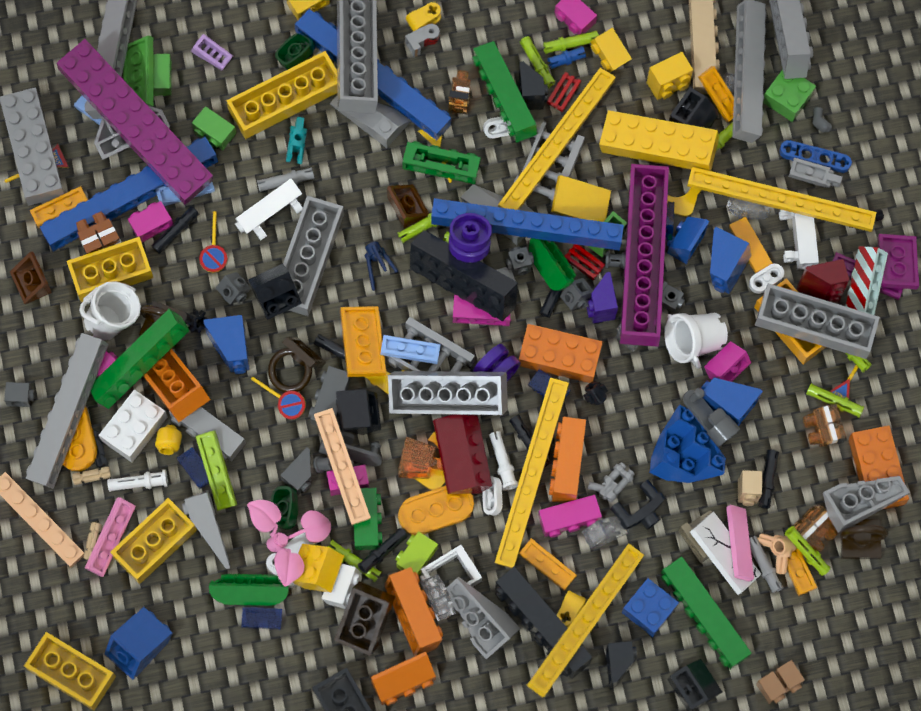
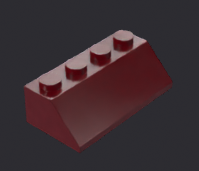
[796,259,850,304]
[433,414,492,494]

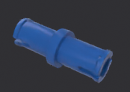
[547,47,586,69]

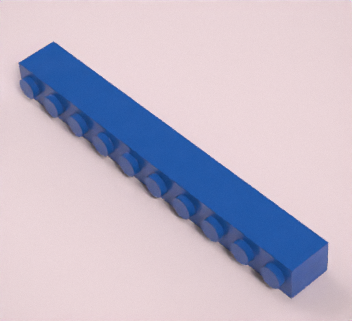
[295,9,451,141]
[40,137,218,252]
[431,198,624,250]

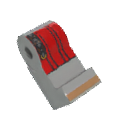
[405,24,440,57]

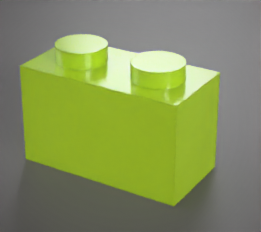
[395,531,438,577]

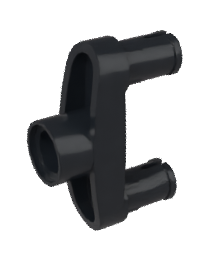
[610,479,666,530]

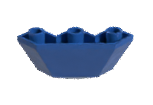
[650,405,726,483]

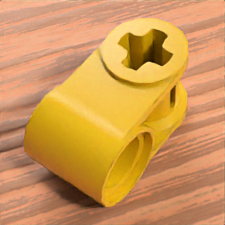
[405,2,441,32]
[557,590,587,628]

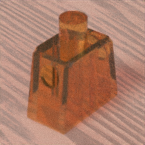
[398,437,443,479]

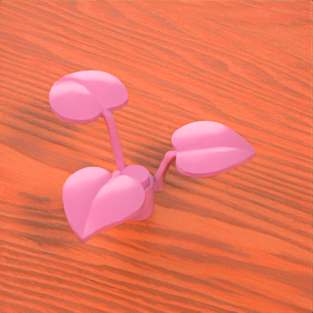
[247,500,331,587]

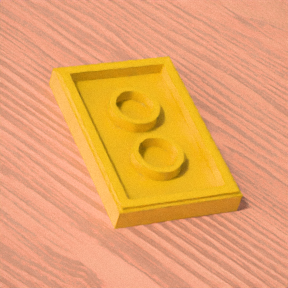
[551,175,611,222]

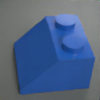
[667,217,709,264]

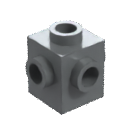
[505,247,534,276]
[216,272,251,304]
[560,278,593,310]

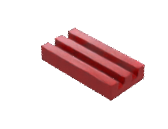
[547,72,581,112]
[564,244,605,281]

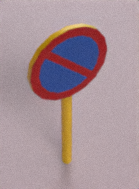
[199,211,228,273]
[251,377,306,419]

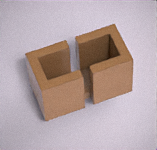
[756,660,805,704]

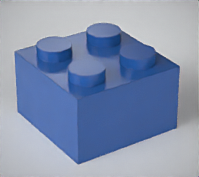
[622,578,679,637]

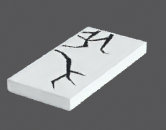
[690,511,761,595]

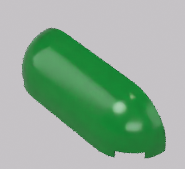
[529,238,576,291]
[209,574,288,606]

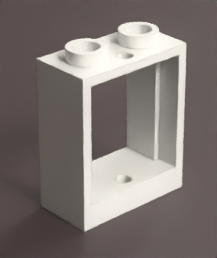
[420,545,482,606]

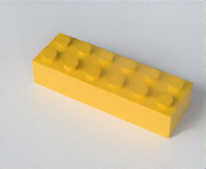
[226,51,337,139]
[599,110,719,171]

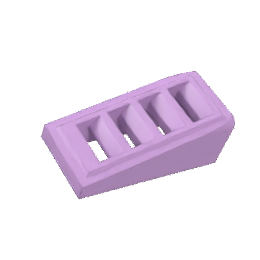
[191,34,233,70]

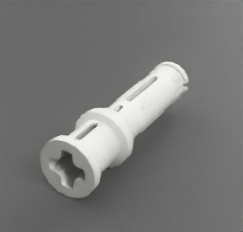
[489,431,519,491]
[107,469,168,492]

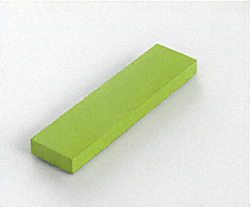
[196,430,237,511]

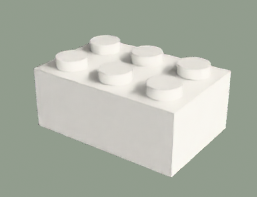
[99,390,167,463]

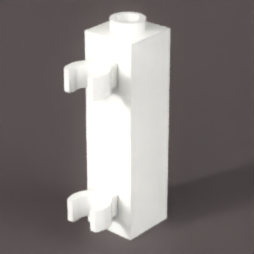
[235,179,303,241]
[779,209,819,270]

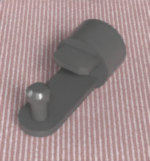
[683,388,741,447]
[318,429,382,467]

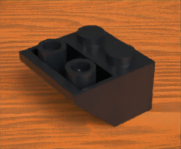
[669,87,719,129]
[248,263,302,320]
[336,389,381,435]
[668,659,723,711]

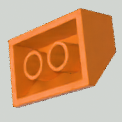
[371,651,436,706]

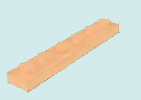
[314,408,371,525]
[0,472,84,568]

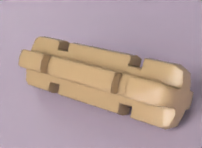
[72,467,111,485]
[84,522,102,560]

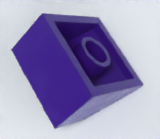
[587,272,618,323]

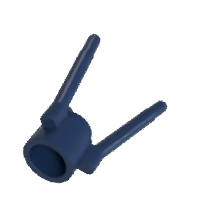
[364,242,398,291]

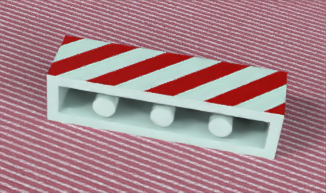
[845,246,888,315]

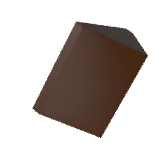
[387,184,429,229]
[10,252,52,304]

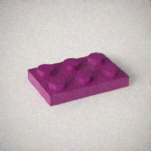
[877,234,919,290]

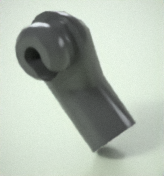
[813,107,832,133]

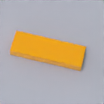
[698,66,734,122]
[30,186,88,228]
[729,217,773,274]
[519,538,577,591]
[787,548,817,596]

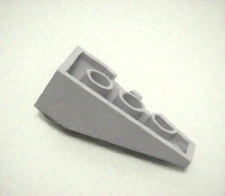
[330,96,411,148]
[461,184,534,245]
[823,476,910,533]
[182,490,231,569]
[445,577,520,659]

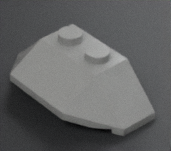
[94,106,170,160]

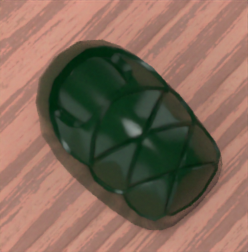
[275,33,315,70]
[270,486,299,530]

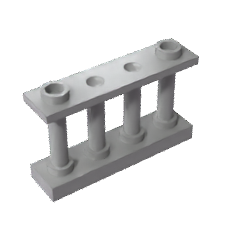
[514,122,585,207]
[385,317,475,372]

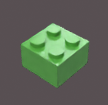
[763,69,816,122]

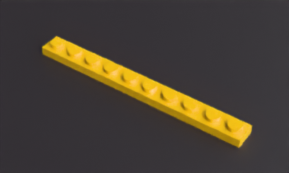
[498,68,616,210]
[687,167,877,232]
[495,378,569,568]
[527,544,644,698]

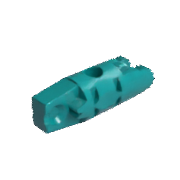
[286,117,307,164]

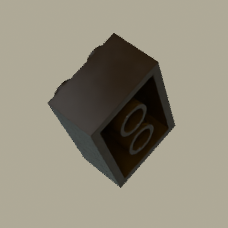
[334,581,395,656]

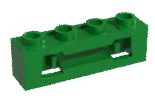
[402,141,481,184]

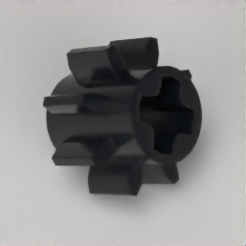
[184,308,209,333]
[583,381,608,405]

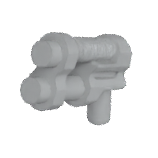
[588,462,635,502]

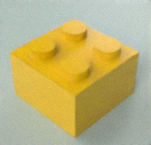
[647,52,693,100]
[293,544,344,593]

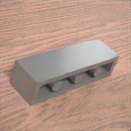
[169,407,246,462]

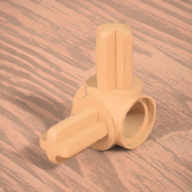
[757,533,796,574]

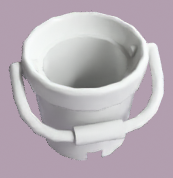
[79,281,141,340]
[664,313,728,369]

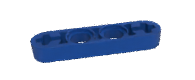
[779,140,852,173]

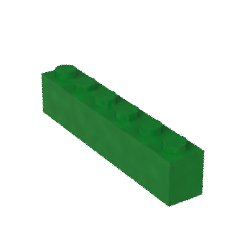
[472,41,537,143]
[91,309,190,409]
[661,557,752,670]

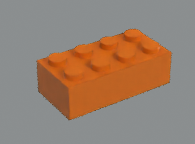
[519,324,603,383]
[143,348,210,422]
[549,417,586,503]
[848,425,909,509]
[384,567,443,657]

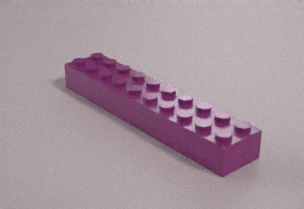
[57,39,213,205]
[620,164,669,347]

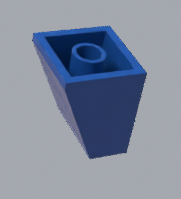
[710,227,751,294]
[204,315,250,374]
[701,378,763,426]
[104,607,172,680]

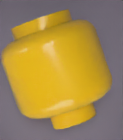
[155,425,182,455]

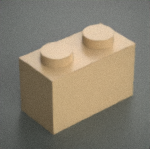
[738,470,762,506]

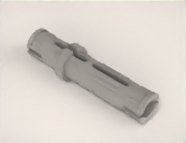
[257,167,314,192]
[749,536,784,593]

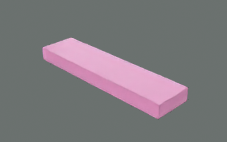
[85,497,136,577]
[726,505,754,582]

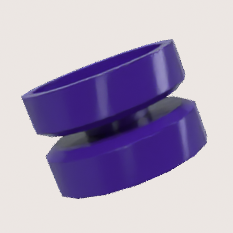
[449,213,492,263]
[472,343,521,381]

